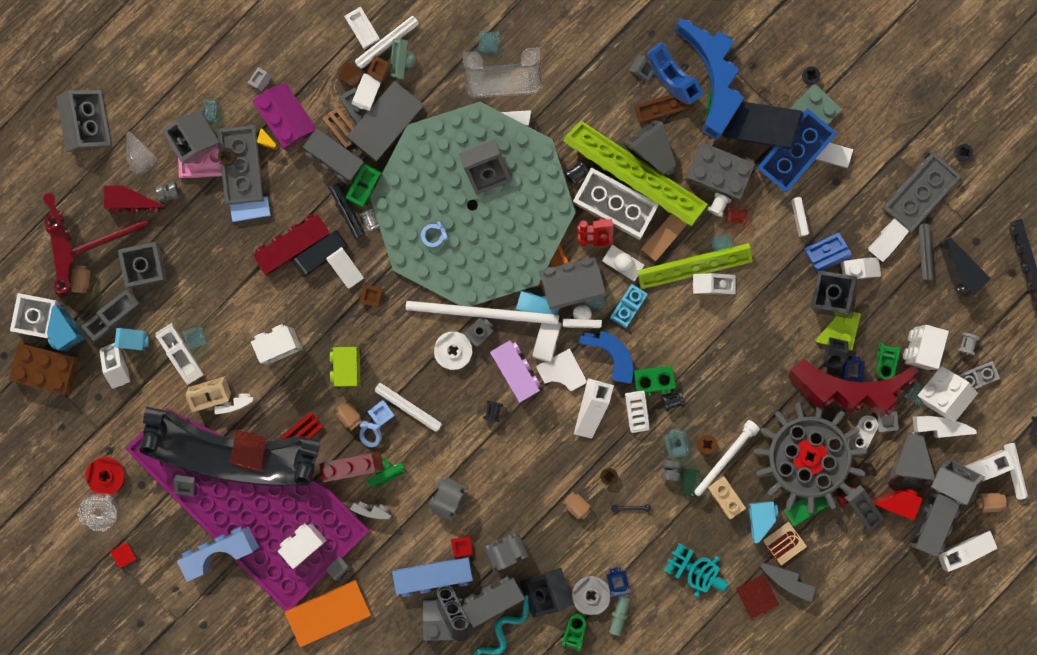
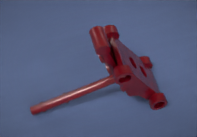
[43,193,149,297]

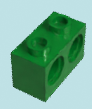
[346,164,382,207]
[633,365,676,396]

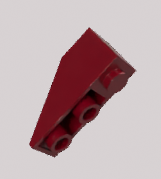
[104,185,165,214]

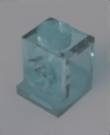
[664,428,692,459]

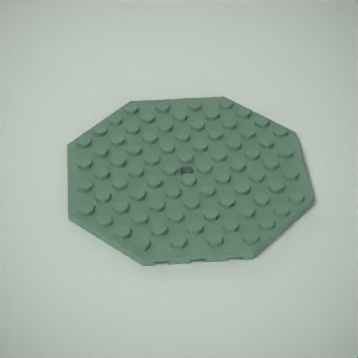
[370,102,576,307]

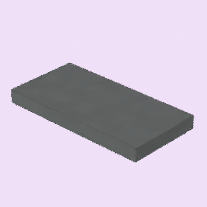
[346,81,424,162]
[217,125,264,205]
[882,151,962,234]

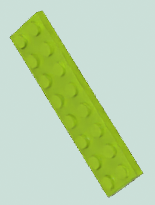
[563,121,708,226]

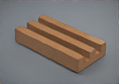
[322,107,354,149]

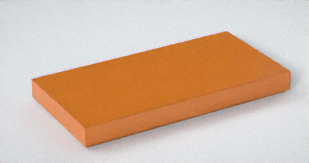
[284,580,371,647]

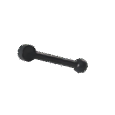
[611,504,651,512]

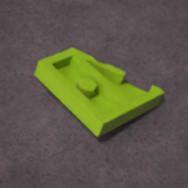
[815,312,861,351]

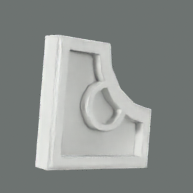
[536,349,587,391]

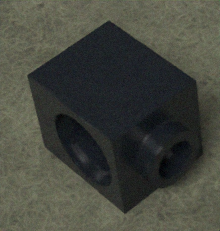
[823,337,848,371]

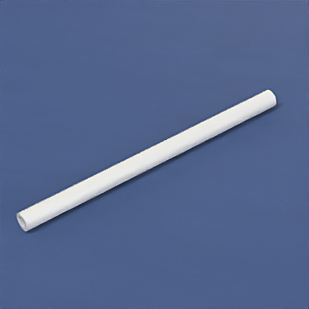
[406,301,559,325]

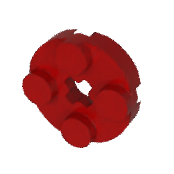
[85,457,125,496]

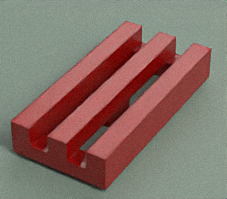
[282,412,324,439]

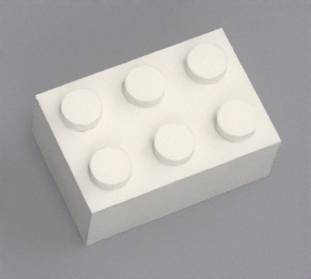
[251,324,303,365]
[903,325,949,370]

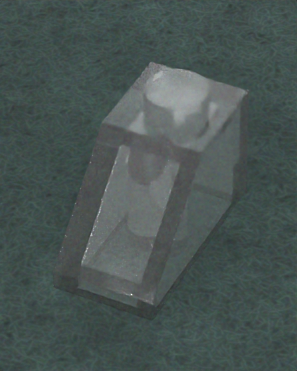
[126,131,160,176]

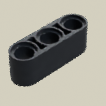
[292,230,348,277]
[437,586,469,641]

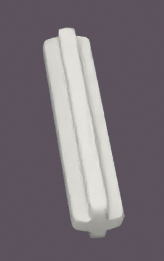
[1004,443,1028,500]

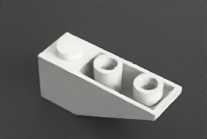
[574,378,614,438]
[965,450,1015,481]
[938,530,997,572]

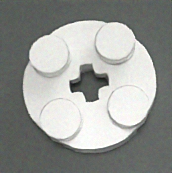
[434,332,472,370]

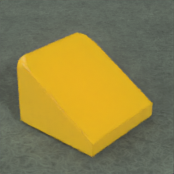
[257,128,278,150]

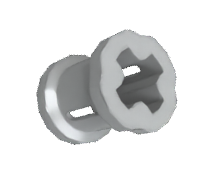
[958,333,980,356]

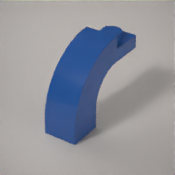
[646,42,704,105]
[579,331,633,384]

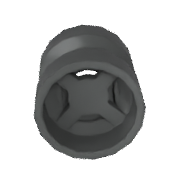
[156,181,180,204]
[662,460,682,481]

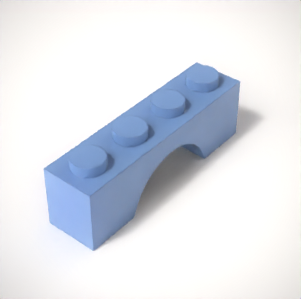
[177,527,259,582]

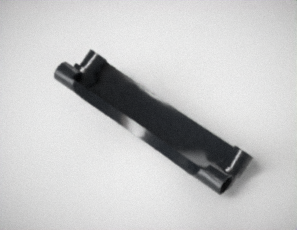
[139,407,321,486]

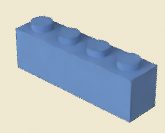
[392,556,473,597]

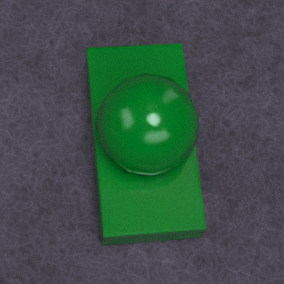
[367,458,407,489]

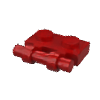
[578,219,613,247]

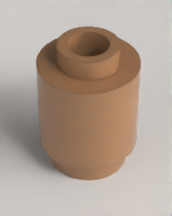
[70,265,91,293]
[335,402,363,431]
[562,491,591,520]
[976,493,1006,513]

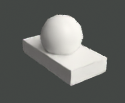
[602,245,644,281]
[563,305,602,329]

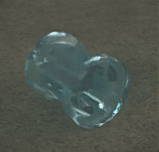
[202,100,219,122]

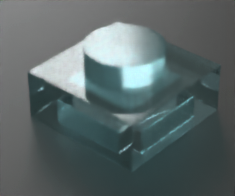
[478,31,499,53]
[182,326,207,350]

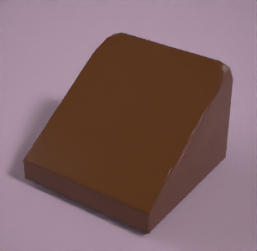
[337,61,364,88]

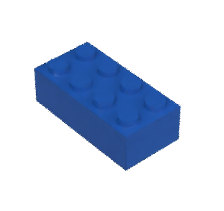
[757,108,837,193]

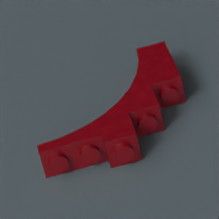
[788,359,919,419]

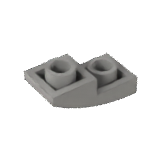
[958,361,1000,389]
[350,501,392,519]

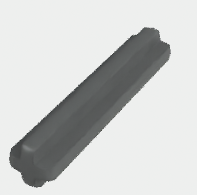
[919,224,934,281]

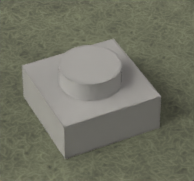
[247,67,272,92]

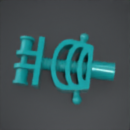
[663,543,728,598]

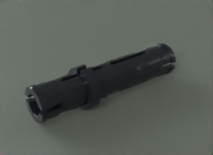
[328,183,365,239]

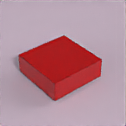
[451,536,473,558]
[110,542,137,568]

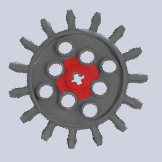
[754,402,867,514]

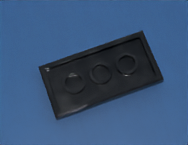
[723,102,804,149]

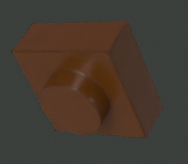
[367,56,393,82]
[359,284,383,307]

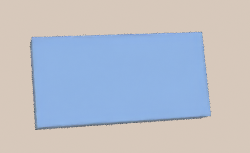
[230,197,271,222]

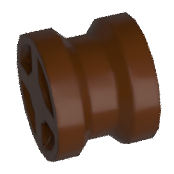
[697,435,717,454]

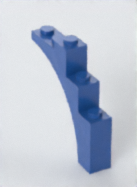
[675,18,744,140]

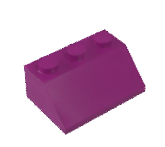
[251,83,316,151]

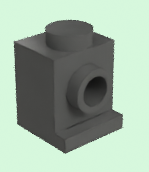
[463,318,493,348]

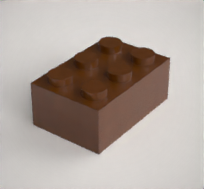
[9,343,80,395]

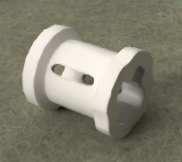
[707,193,731,217]

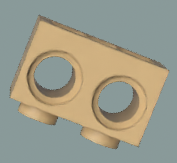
[185,376,231,412]
[707,476,746,519]

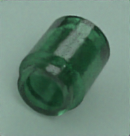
[681,468,702,497]

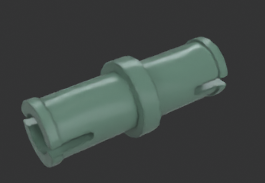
[609,595,631,636]

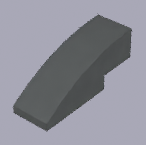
[81,289,139,344]
[759,562,816,602]

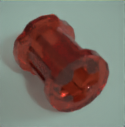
[726,207,747,226]

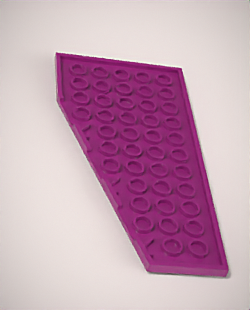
[125,408,370,611]

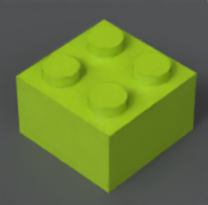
[330,347,360,387]

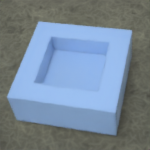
[368,400,395,425]

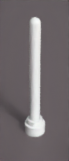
[695,420,760,496]

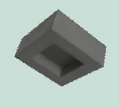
[174,475,195,496]

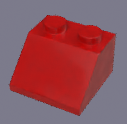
[872,488,923,520]

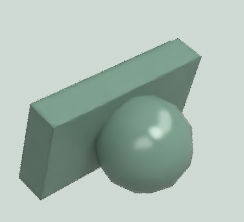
[389,39,416,79]

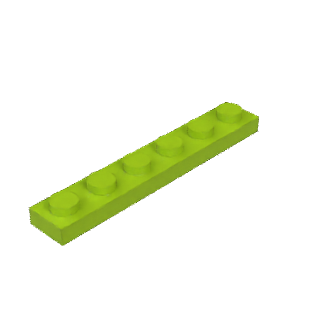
[637,243,752,289]

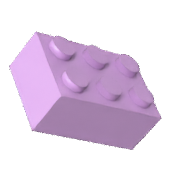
[490,341,541,403]

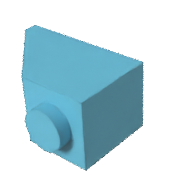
[115,328,150,351]
[748,501,778,543]

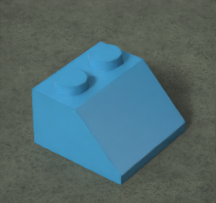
[47,305,86,351]

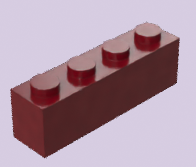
[253,214,330,276]

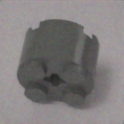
[428,477,469,522]
[484,532,529,572]

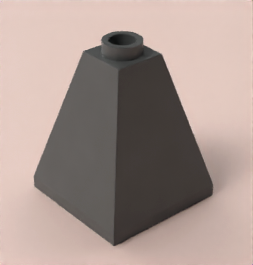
[624,120,676,176]
[887,432,935,489]

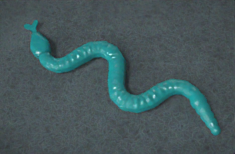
[473,595,529,655]

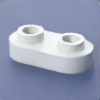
[849,415,878,450]

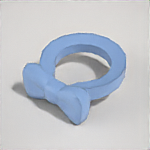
[421,221,449,247]
[359,421,382,447]

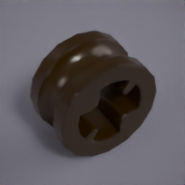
[218,148,236,166]
[600,468,618,485]

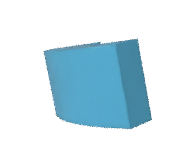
[610,284,647,329]
[516,291,559,315]

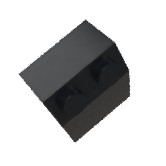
[939,237,991,297]

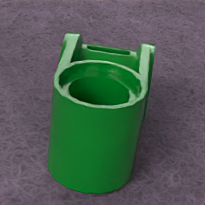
[875,343,900,381]
[561,613,586,652]

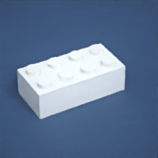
[573,168,659,240]

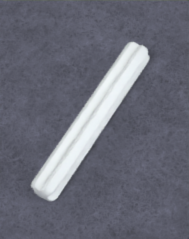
[355,16,419,69]
[375,383,442,432]

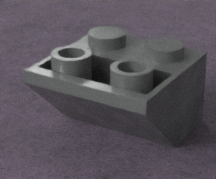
[162,110,220,164]

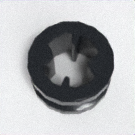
[802,66,820,85]
[954,144,973,162]

